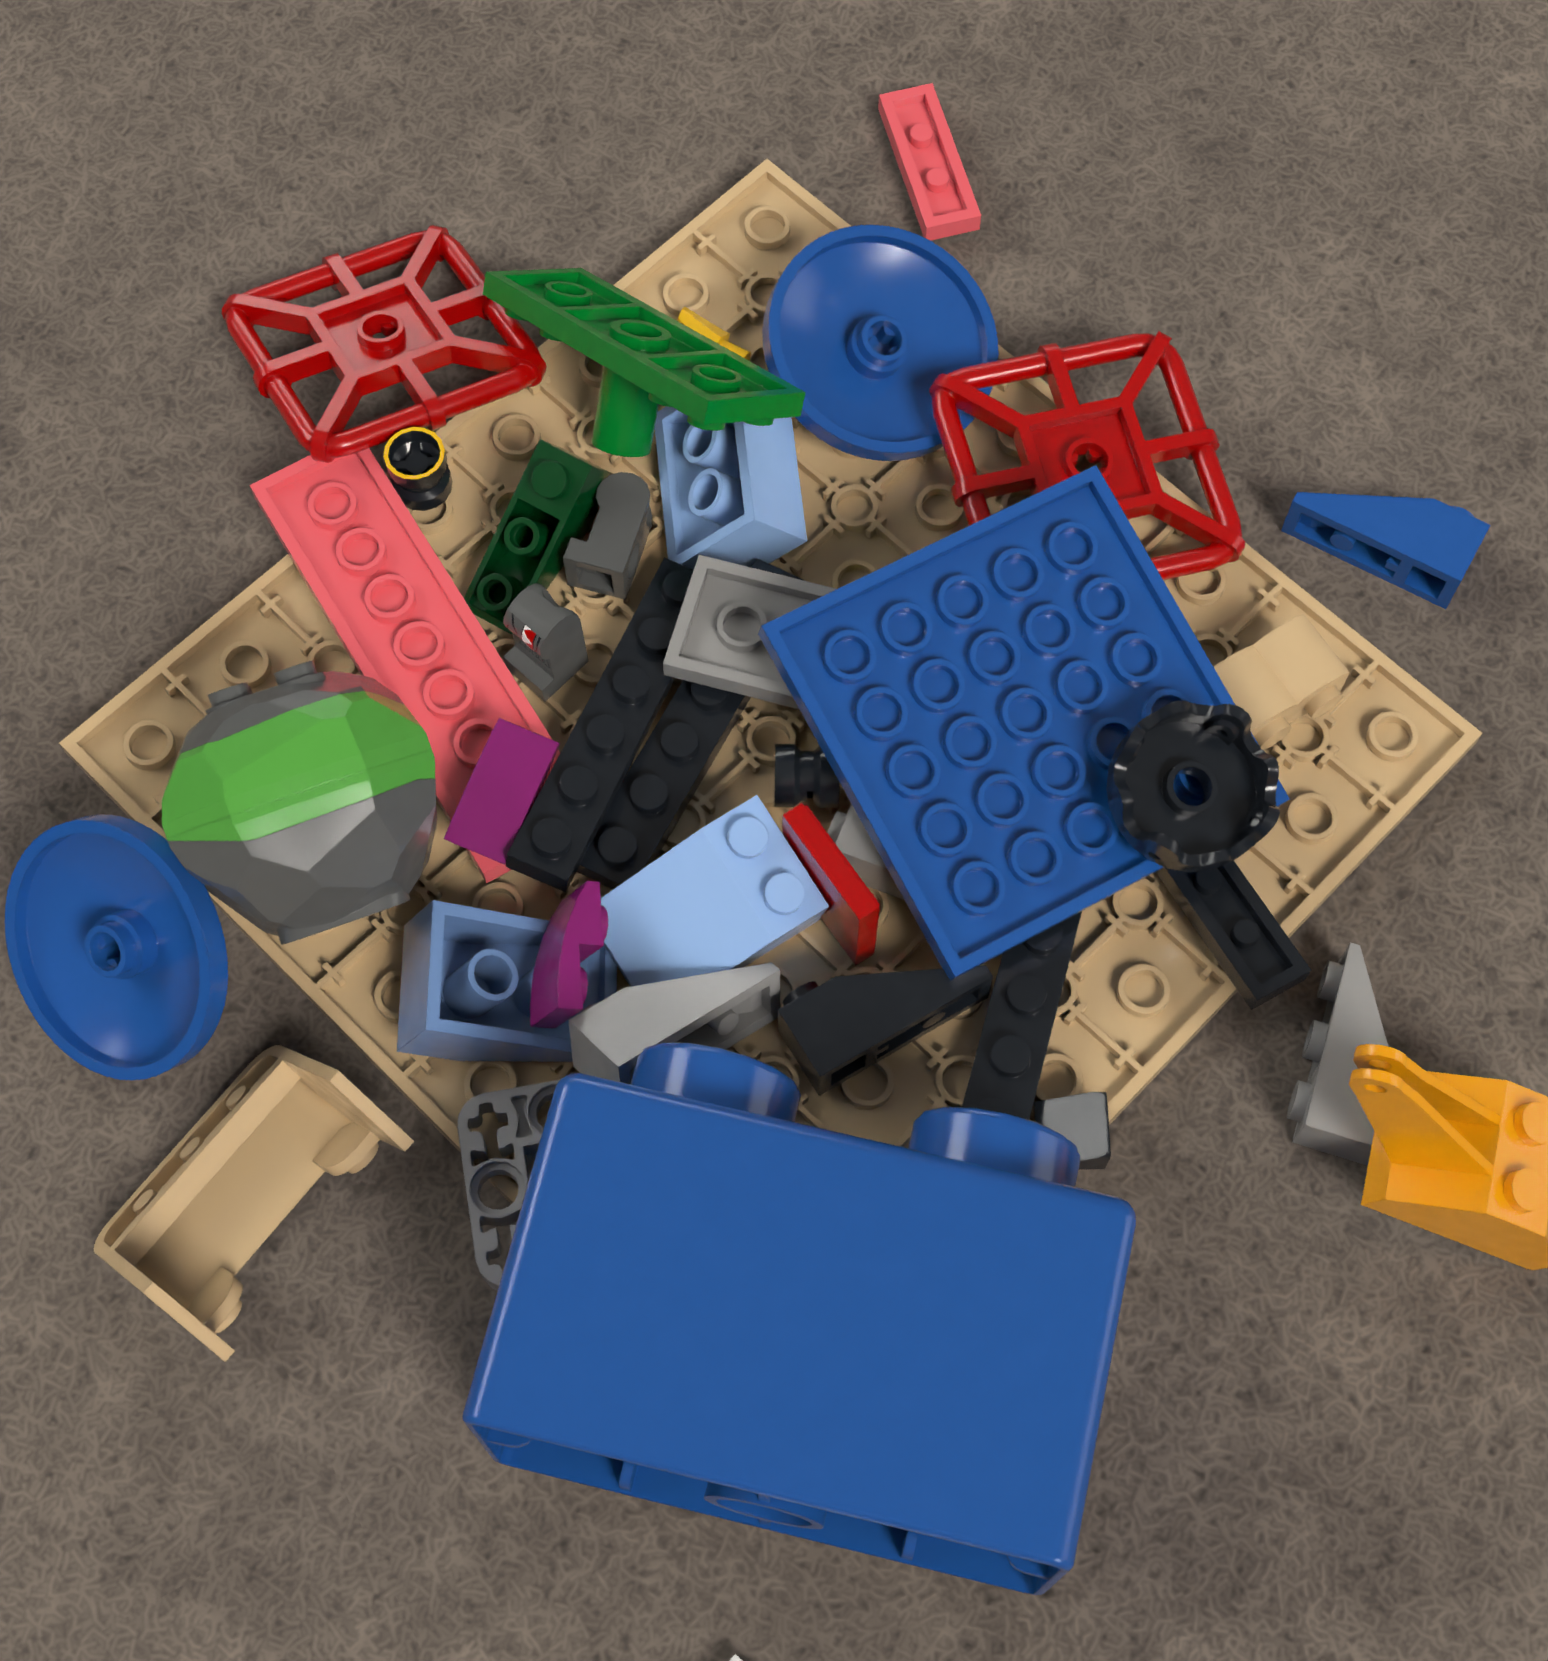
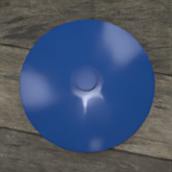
[762,225,999,461]
[5,814,228,1081]

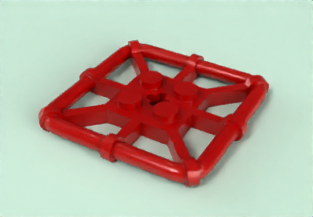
[222,225,547,463]
[929,331,1246,580]

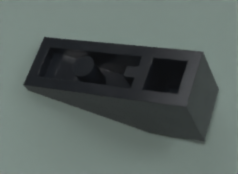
[778,965,993,1096]

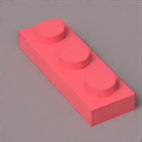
[878,83,981,241]

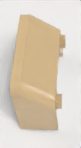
[94,1045,414,1362]

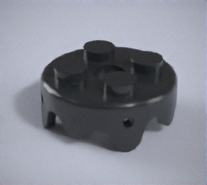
[1106,700,1280,872]

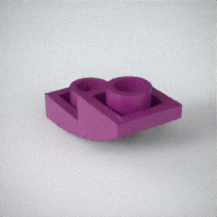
[444,718,560,865]
[530,881,608,1028]

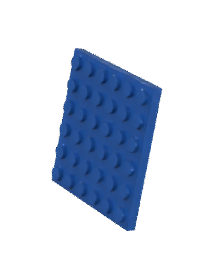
[758,465,1290,981]

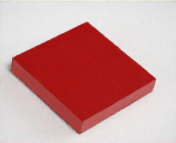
[782,803,880,966]

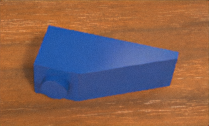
[1281,492,1490,609]

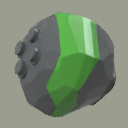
[162,661,438,945]

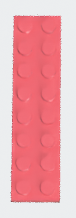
[250,448,561,883]

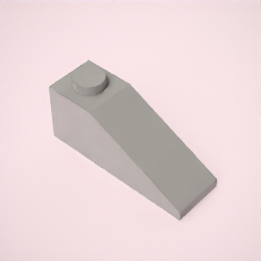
[569,962,781,1084]

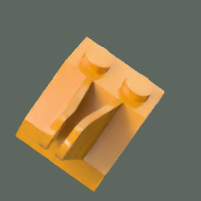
[1349,1044,1548,1270]

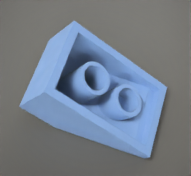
[601,795,829,987]

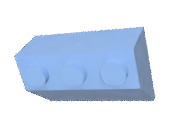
[655,406,807,570]

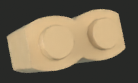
[1213,614,1350,750]

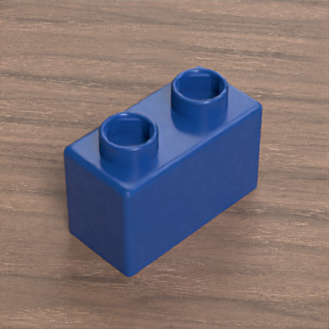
[462,1042,1136,1595]

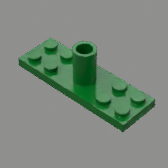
[483,268,806,457]

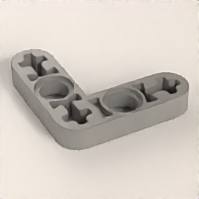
[457,1080,560,1291]

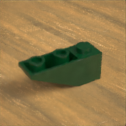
[464,439,613,635]

